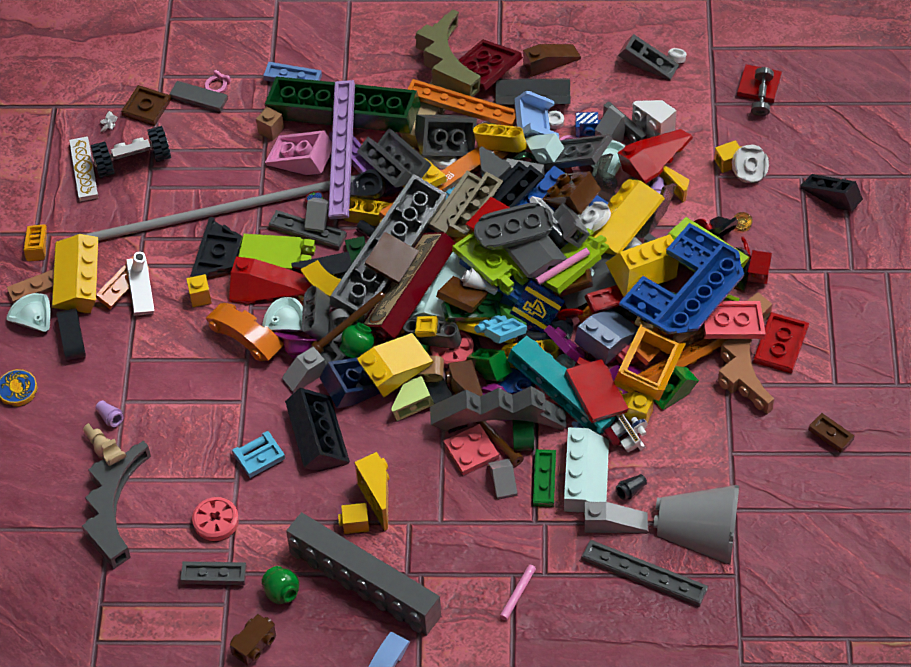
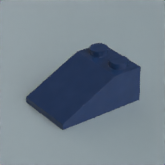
[319,357,380,408]

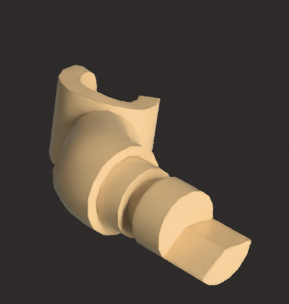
[83,423,127,466]

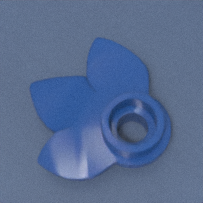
[498,368,534,394]

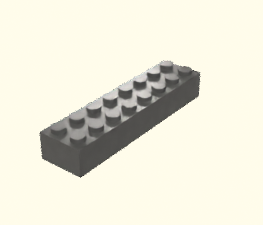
[330,174,447,324]
[286,512,442,636]

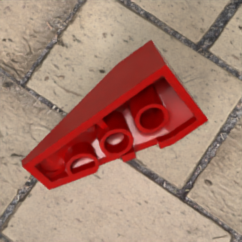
[617,129,693,184]
[229,256,313,304]

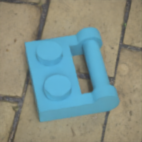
[232,431,286,478]

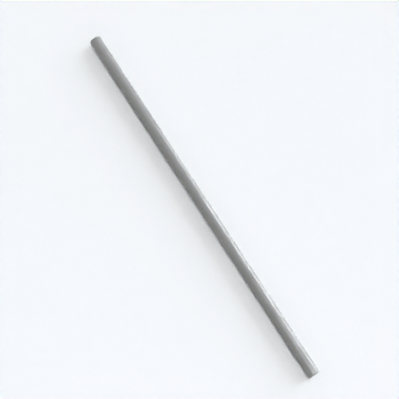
[87,174,383,241]

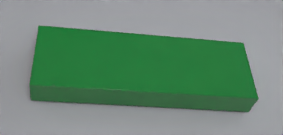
[533,449,556,507]

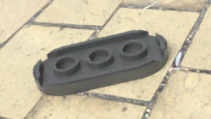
[474,203,553,250]

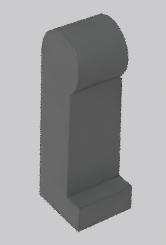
[553,203,590,248]

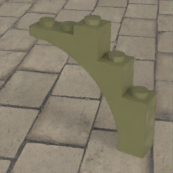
[415,9,481,97]

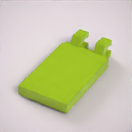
[533,228,609,294]
[452,232,528,296]
[239,234,316,270]

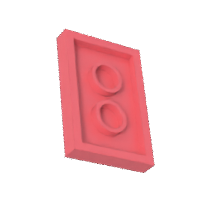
[703,301,766,339]

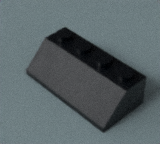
[285,388,350,472]

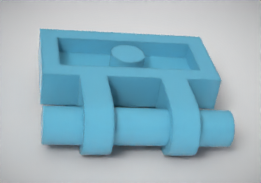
[474,315,527,343]

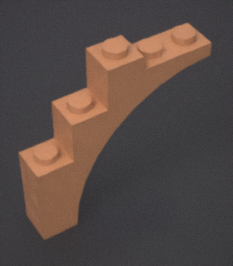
[718,292,774,414]

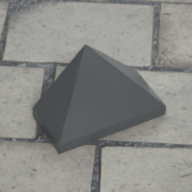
[320,340,348,365]

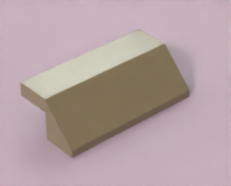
[428,171,503,237]

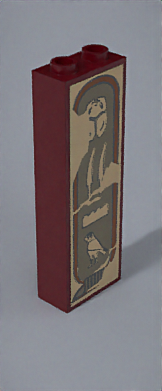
[363,232,456,340]

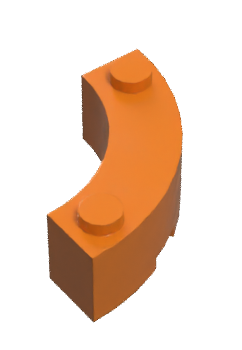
[205,303,284,361]

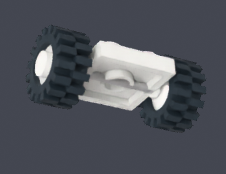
[90,126,171,178]

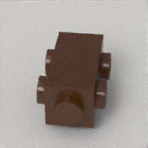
[230,614,276,666]

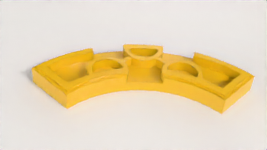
[300,260,341,296]

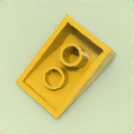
[357,333,434,397]
[354,452,390,531]

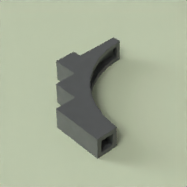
[430,386,566,431]
[82,441,151,569]

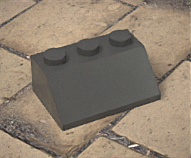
[415,114,477,156]

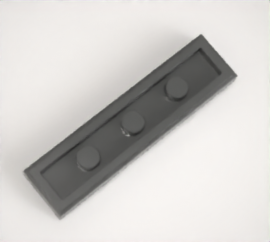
[268,210,347,250]

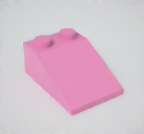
[265,131,332,175]

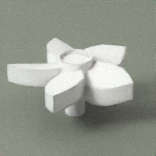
[100,111,118,133]

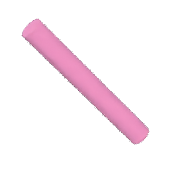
[535,248,590,285]
[500,565,536,620]

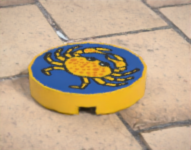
[0,369,38,407]

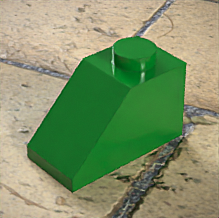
[467,348,512,382]
[654,366,699,410]

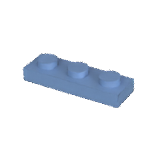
[263,62,322,82]

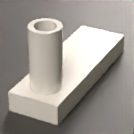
[126,252,154,316]

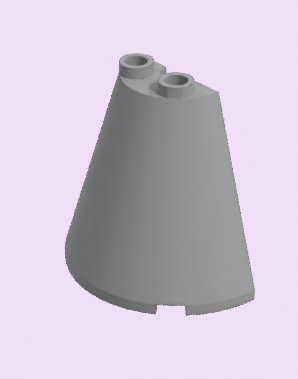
[653,485,739,564]

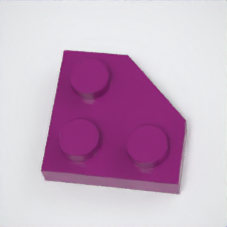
[544,325,590,362]

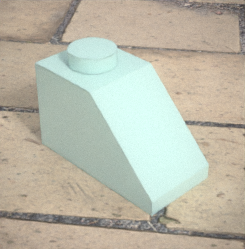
[525,133,564,164]

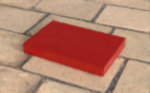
[753,312,809,374]
[565,359,629,423]

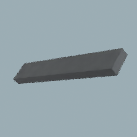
[582,540,708,607]

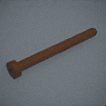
[311,292,385,354]
[476,421,524,467]

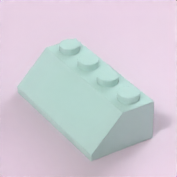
[410,252,469,321]
[564,428,609,512]

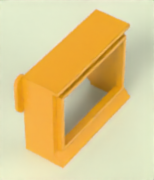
[614,324,686,401]

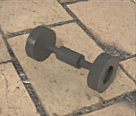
[751,67,774,116]

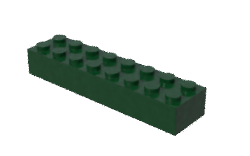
[265,76,421,134]

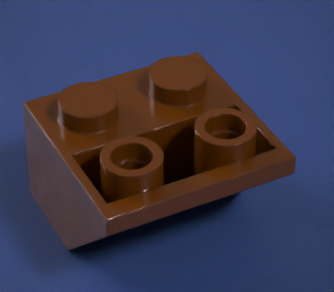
[542,171,601,215]

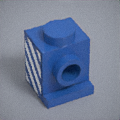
[575,112,601,138]

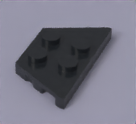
[190,216,243,278]

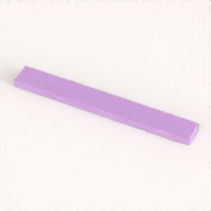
[328,80,355,219]

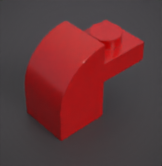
[747,250,772,284]

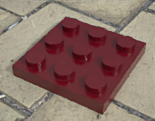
[458,39,523,90]

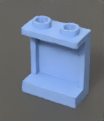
[514,91,559,138]

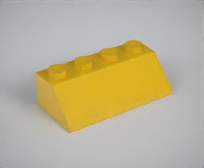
[591,179,665,255]
[52,234,98,313]
[605,234,678,297]

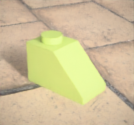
[391,376,434,421]

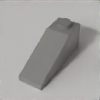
[584,502,648,533]

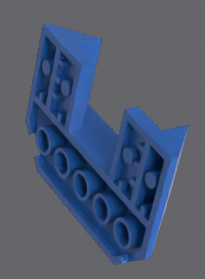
[619,223,744,334]

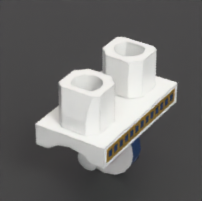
[611,414,648,452]

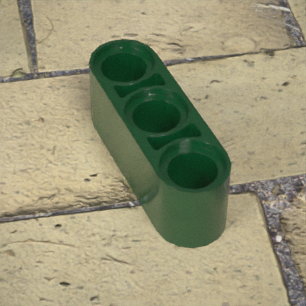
[512,420,534,452]

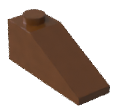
[523,44,581,77]
[445,360,483,396]

